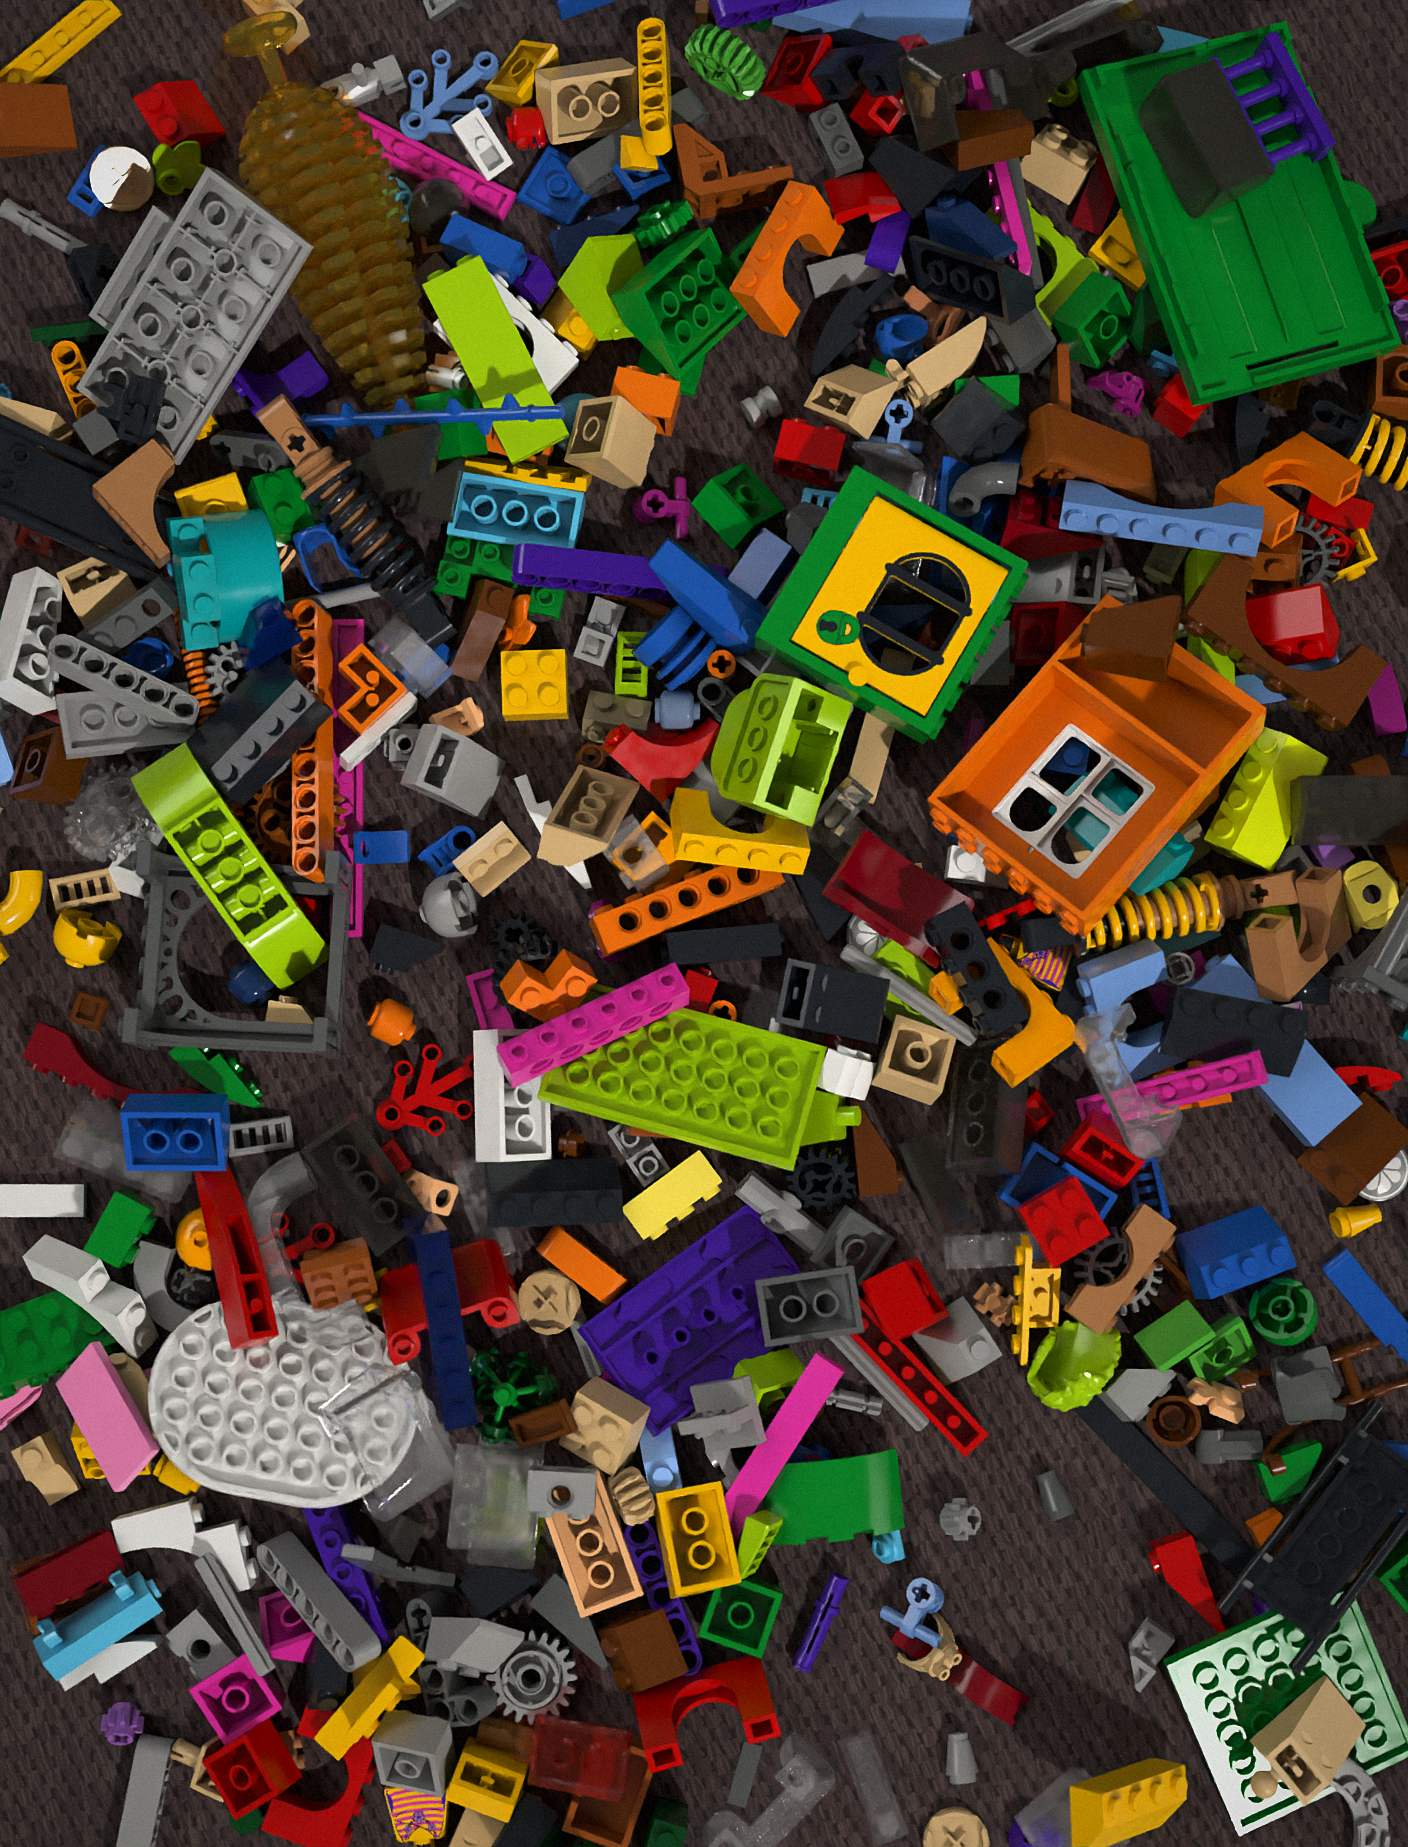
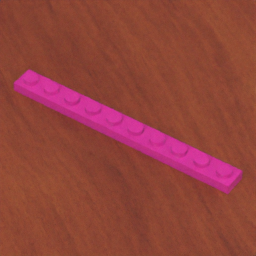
[329,619,365,938]

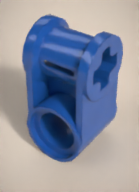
[418,826,479,879]

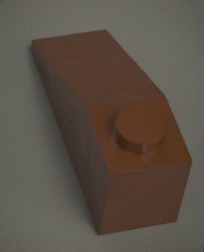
[446,579,515,683]
[848,1099,904,1197]

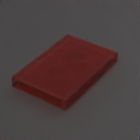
[528,1713,633,1803]

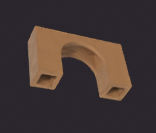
[1245,866,1352,1002]

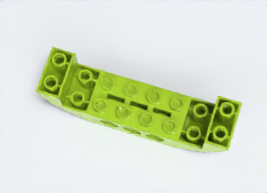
[130,742,330,991]

